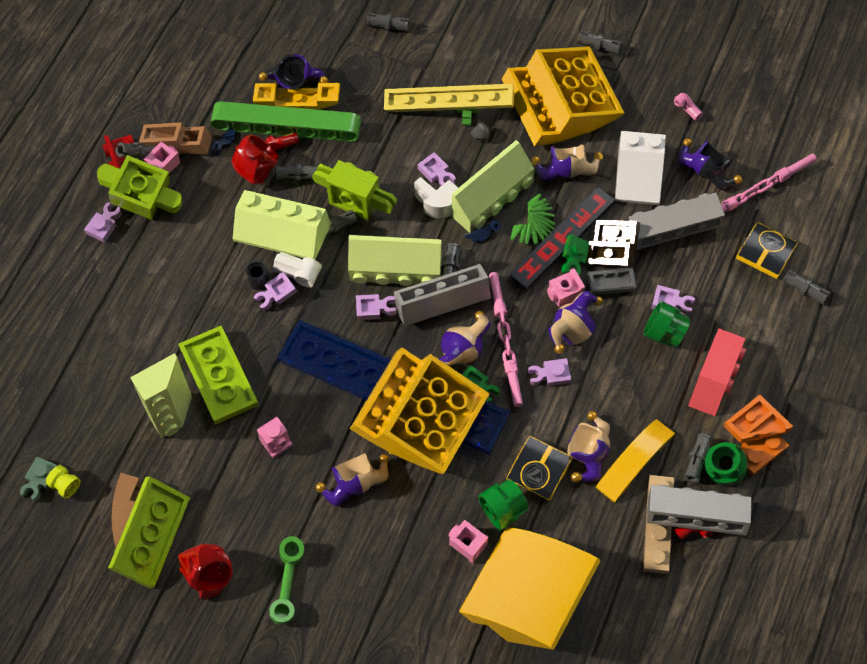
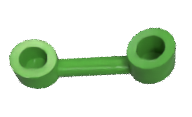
[269,536,304,625]

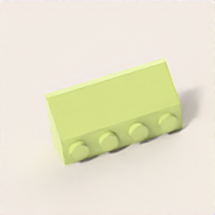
[452,140,534,233]
[233,190,331,260]
[348,235,442,286]
[130,353,192,438]

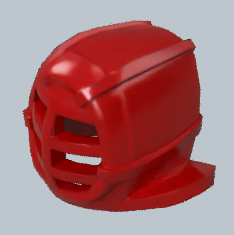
[232,134,279,185]
[178,544,233,600]

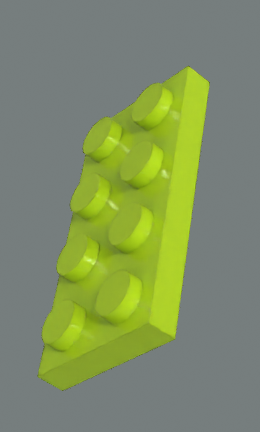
[178,326,259,425]
[108,476,190,588]

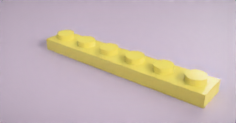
[384,84,514,113]

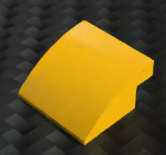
[502,47,624,147]
[350,347,490,474]
[459,527,601,650]

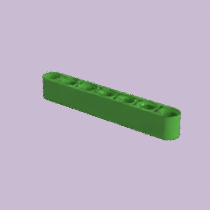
[210,102,361,142]

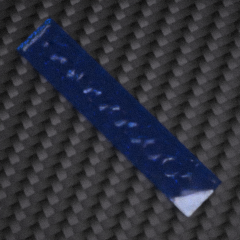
[277,320,510,455]

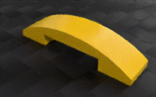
[253,83,340,110]
[596,419,675,503]

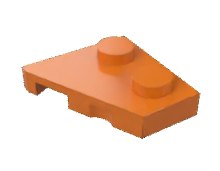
[724,395,793,443]
[741,435,789,477]

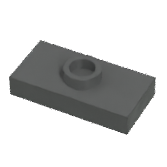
[587,267,637,295]

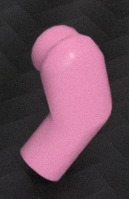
[674,93,703,121]

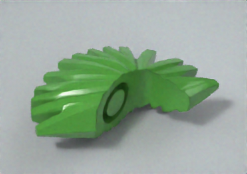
[510,194,555,245]

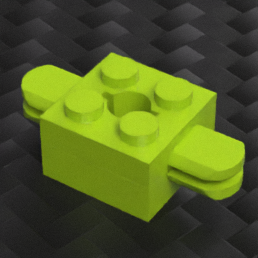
[97,155,182,220]
[312,160,397,221]

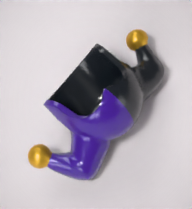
[259,54,328,90]
[678,138,742,191]

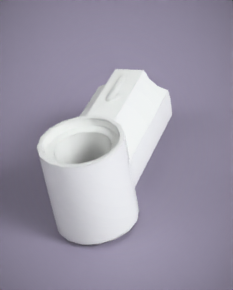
[272,252,322,288]

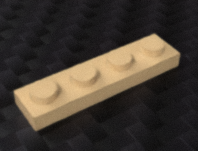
[643,475,674,574]

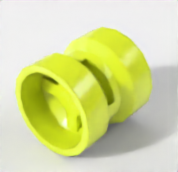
[46,465,81,499]

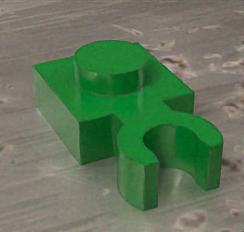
[561,234,589,275]
[462,365,500,405]

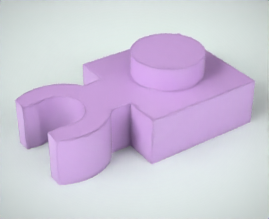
[417,152,456,187]
[84,202,122,243]
[254,272,298,311]
[651,285,695,315]
[356,294,396,320]
[528,358,571,386]

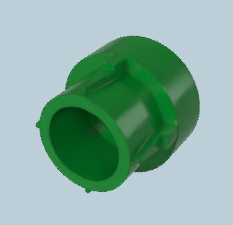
[643,300,690,348]
[705,442,748,486]
[478,479,528,531]

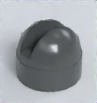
[470,122,489,142]

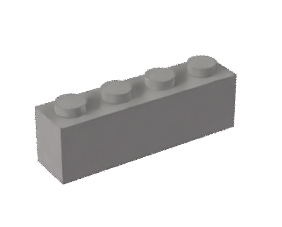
[629,193,725,250]
[394,264,491,326]
[647,485,751,535]

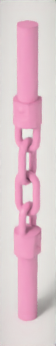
[721,153,817,213]
[489,272,523,407]

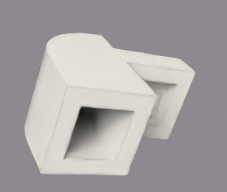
[414,177,458,219]

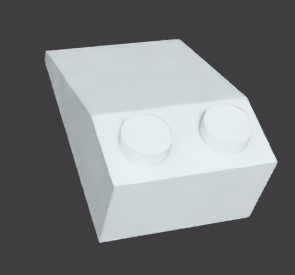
[615,131,666,205]

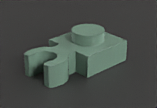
[20,457,58,503]

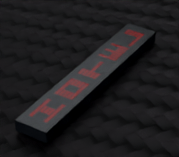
[509,187,615,291]

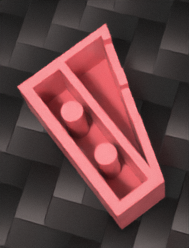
[688,329,746,416]

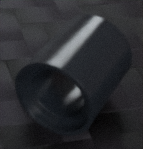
[246,261,269,290]

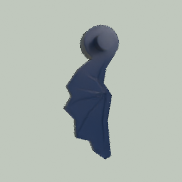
[212,127,236,155]
[464,220,501,242]

